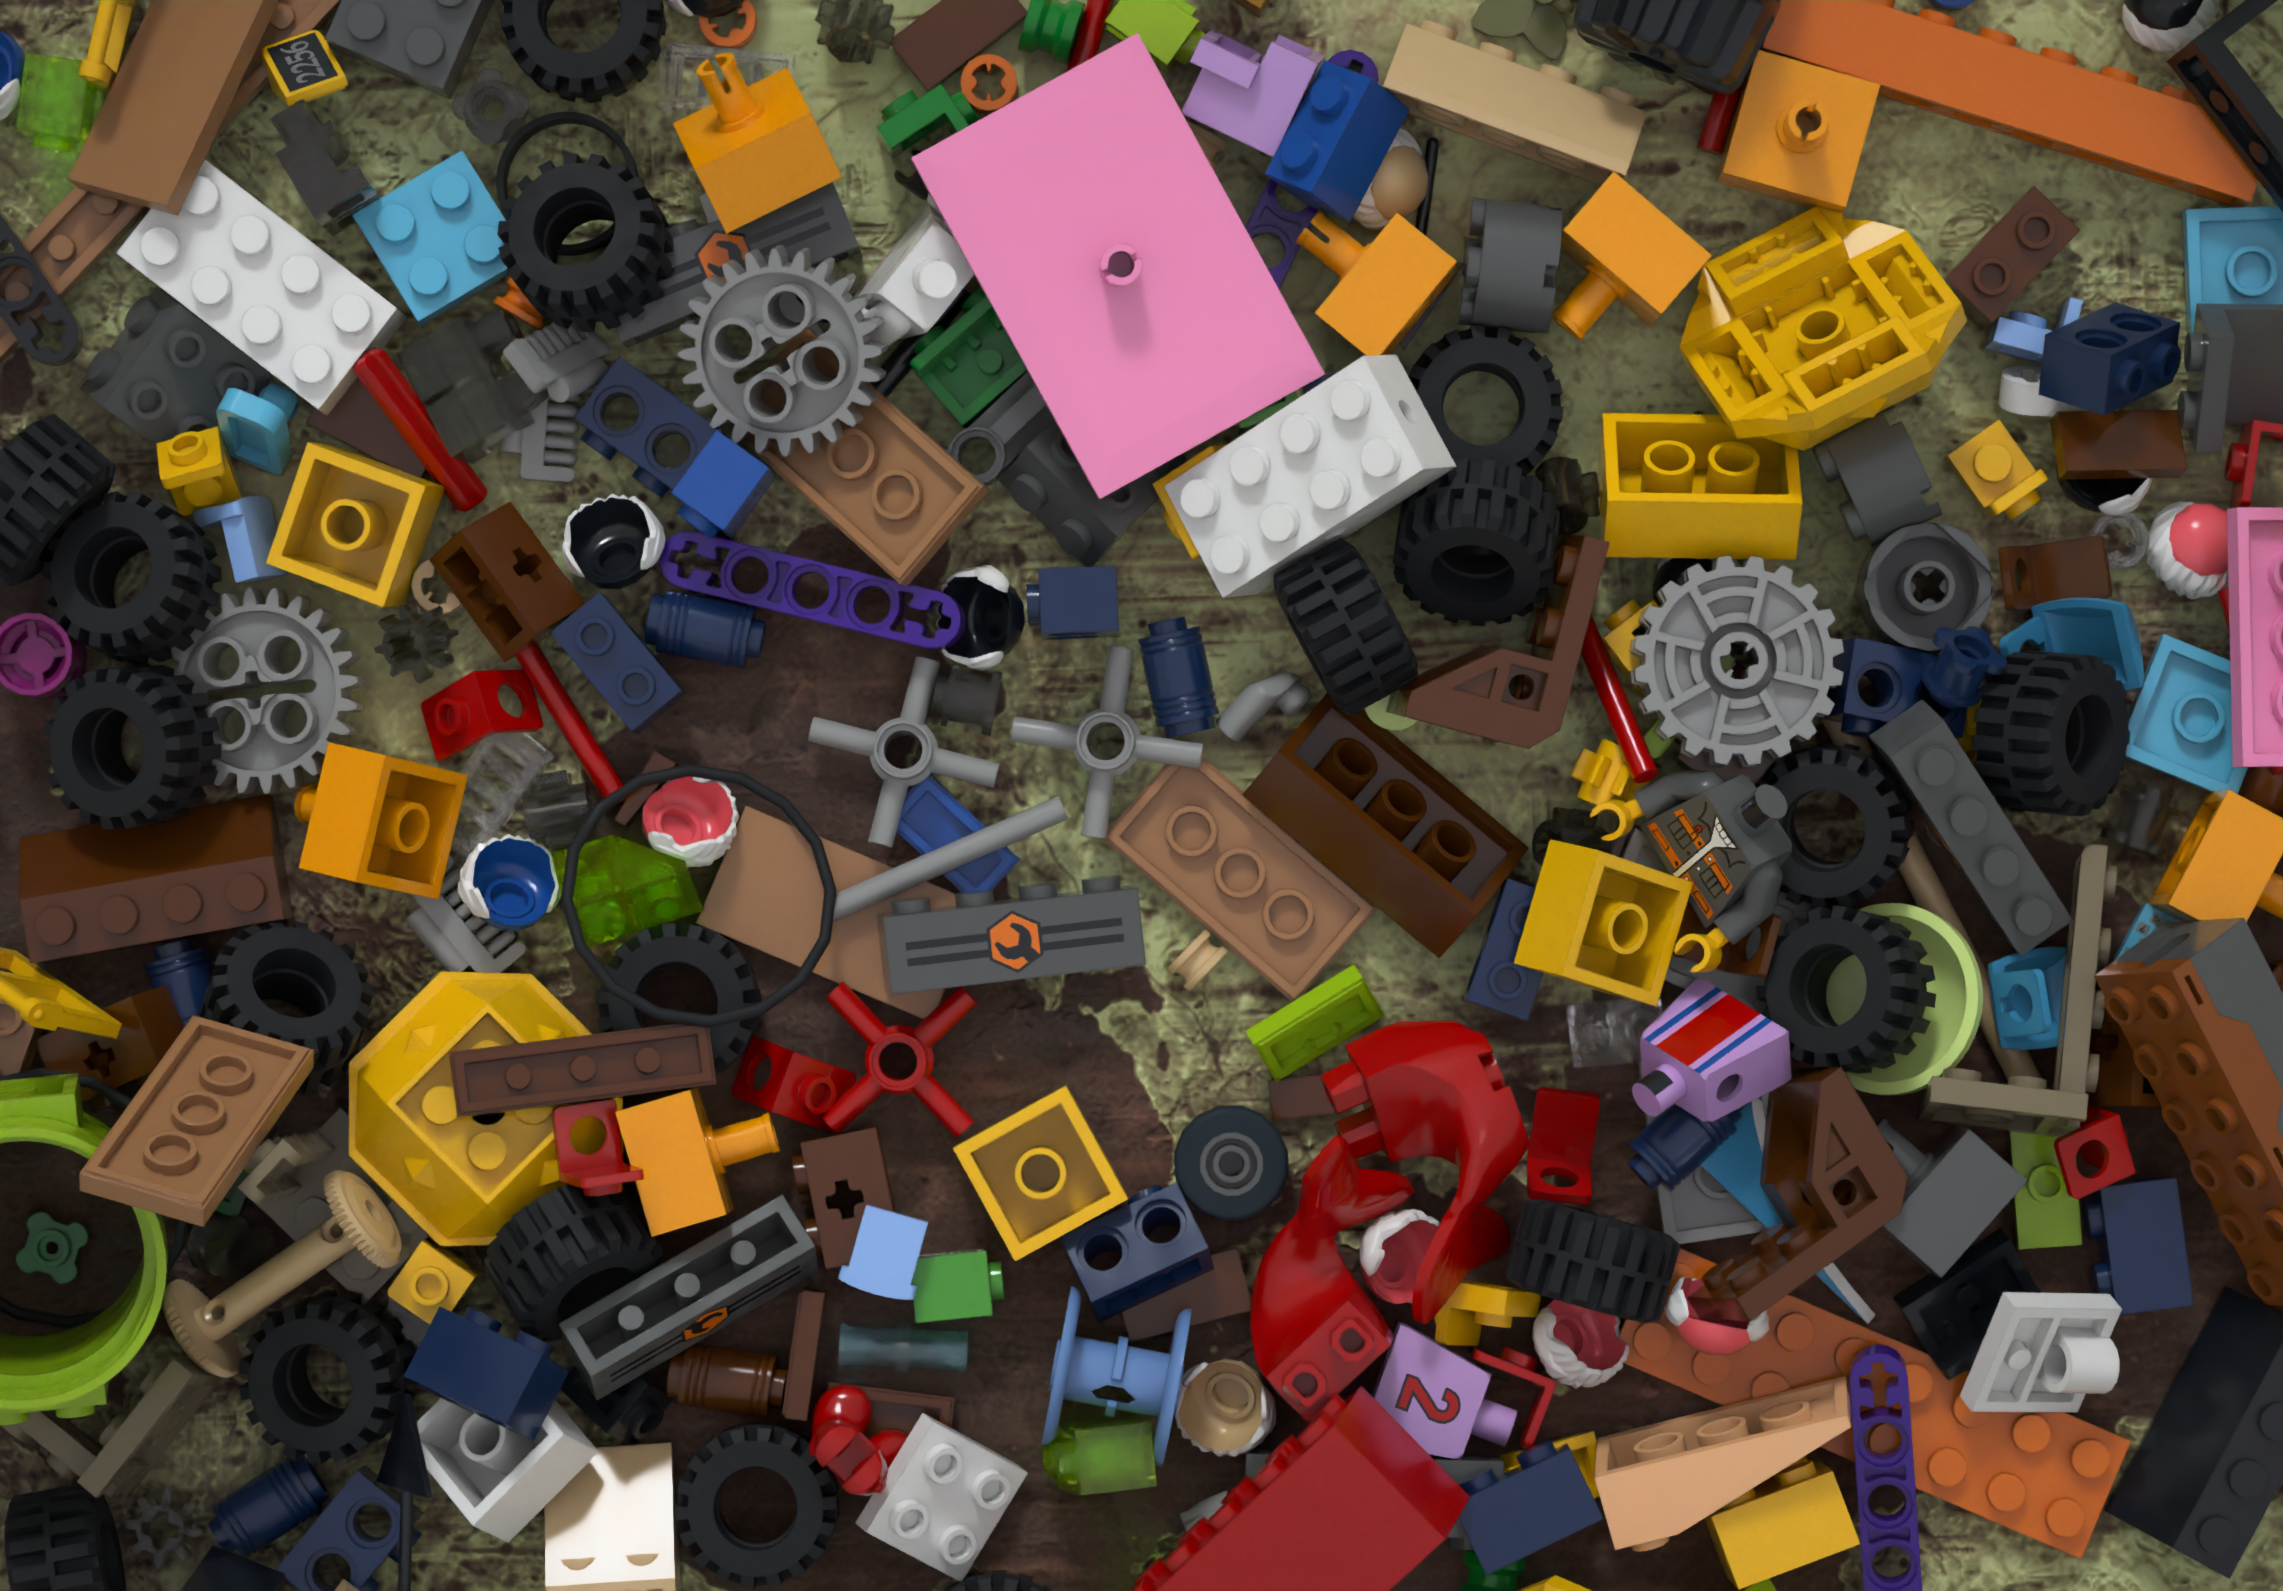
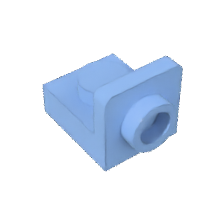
[1984,297,2083,364]

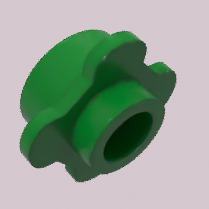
[16,1212,89,1284]

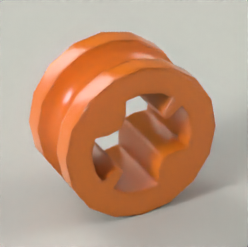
[699,0,758,51]
[960,54,1018,115]
[493,275,546,330]

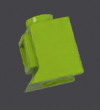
[1105,0,1205,74]

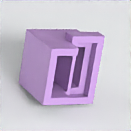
[1182,29,1325,157]

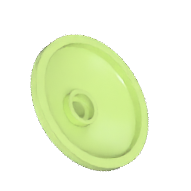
[1826,903,1983,1096]

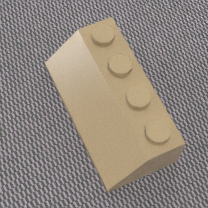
[1383,20,1647,186]

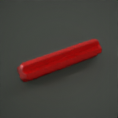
[353,348,488,512]

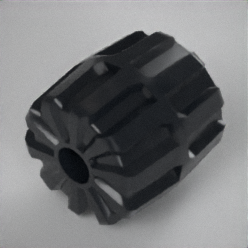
[1574,0,1782,95]

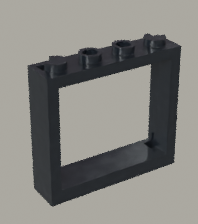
[2167,0,2283,212]

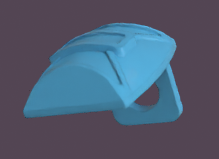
[1999,597,2144,691]
[1987,947,2066,1050]

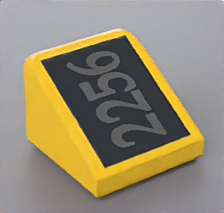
[261,30,348,107]

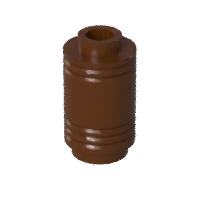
[667,1343,788,1419]

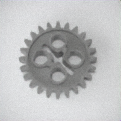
[678,245,888,456]
[171,587,366,795]

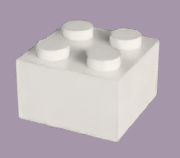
[416,1398,599,1543]

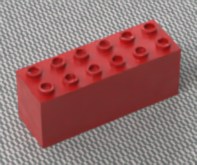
[1131,1386,1470,1591]

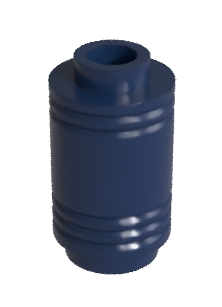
[644,590,766,669]
[1138,616,1219,738]
[144,937,213,1027]
[1627,1104,1742,1192]
[208,1455,330,1558]

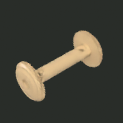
[163,1170,402,1378]

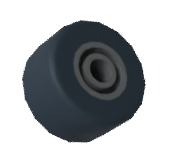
[1174,1105,1288,1221]

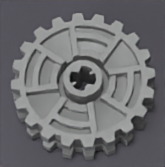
[1629,556,1844,768]

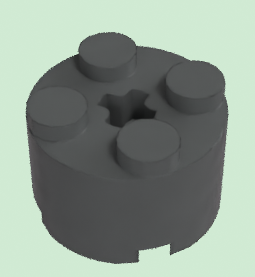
[1458,197,1563,334]
[1812,405,1942,547]
[1855,523,1992,653]

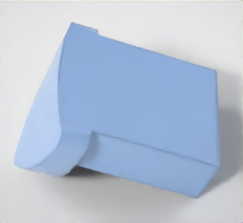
[193,496,287,583]
[838,1204,929,1300]

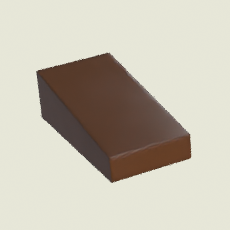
[614,751,679,827]
[1268,1074,1352,1120]

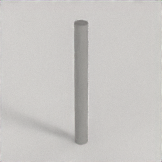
[833,796,1068,922]

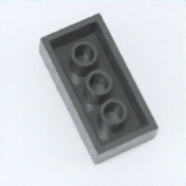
[325,0,494,100]

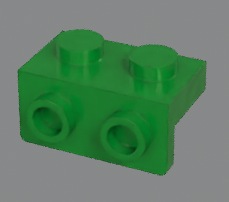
[877,84,979,159]
[909,287,1027,429]

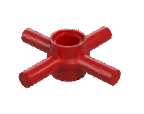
[821,981,978,1138]

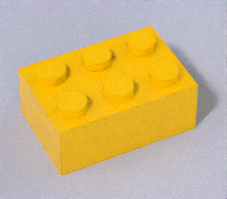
[1598,413,1803,560]

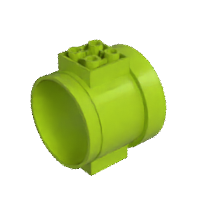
[0,1073,168,1425]

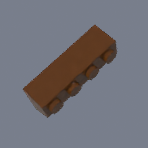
[1242,693,1529,958]
[19,794,294,964]

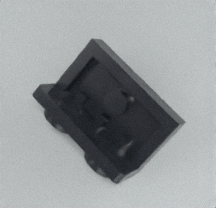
[1893,1228,2042,1380]

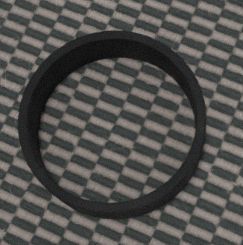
[496,112,639,256]

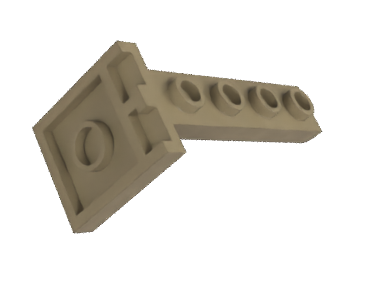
[1917,844,2117,1137]
[238,1107,430,1305]
[1,1358,223,1498]

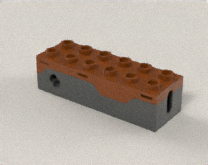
[2094,918,2283,1306]

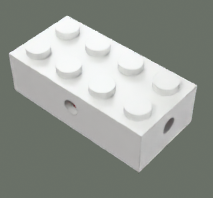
[117,159,407,416]
[1164,354,1457,598]

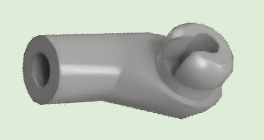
[1216,671,1311,742]

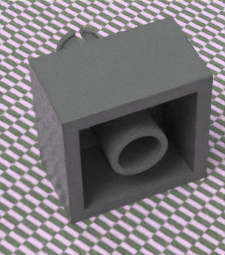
[1875,1117,2027,1278]

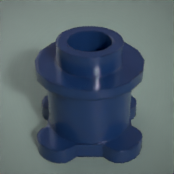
[1922,626,2007,709]

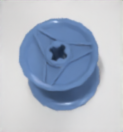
[1041,1286,1192,1468]

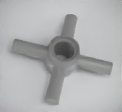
[1011,646,1204,839]
[808,656,1000,848]

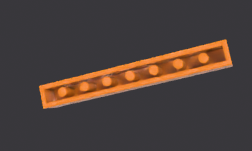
[1759,0,2258,207]

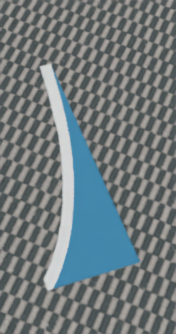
[1701,1098,1876,1324]

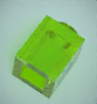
[16,53,97,153]

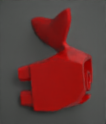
[1320,1020,1530,1324]
[1250,1135,1415,1423]

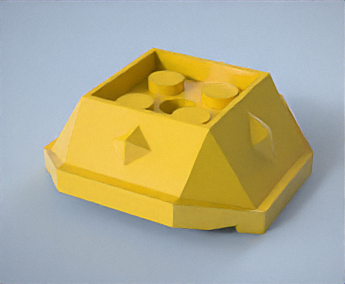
[1679,206,1967,451]
[348,971,624,1247]

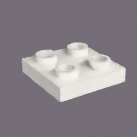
[1960,1292,2122,1412]
[855,1413,1028,1582]

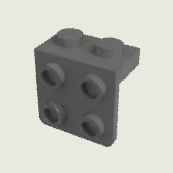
[81,287,271,445]
[2177,304,2283,453]
[999,420,1188,567]

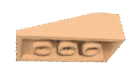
[1594,1376,1851,1552]

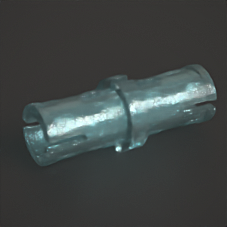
[838,1322,968,1374]

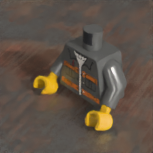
[1590,770,1792,973]

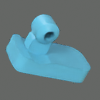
[216,382,299,476]

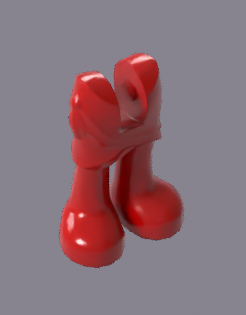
[809,1384,908,1496]

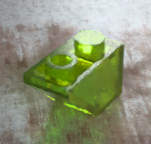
[551,834,703,947]
[1042,1418,1157,1495]

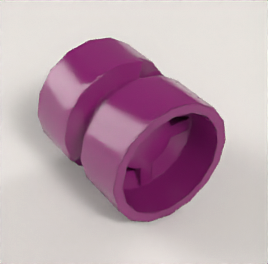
[0,613,87,699]

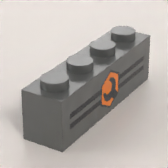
[615,182,862,348]
[1869,700,2073,957]
[877,875,1146,995]
[559,1195,818,1401]

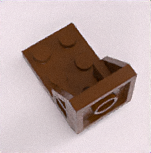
[1386,535,1610,749]
[1687,1067,1908,1321]

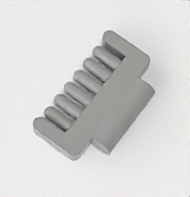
[503,322,609,403]
[500,376,581,483]
[405,856,526,973]

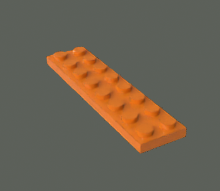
[1618,1248,2131,1559]

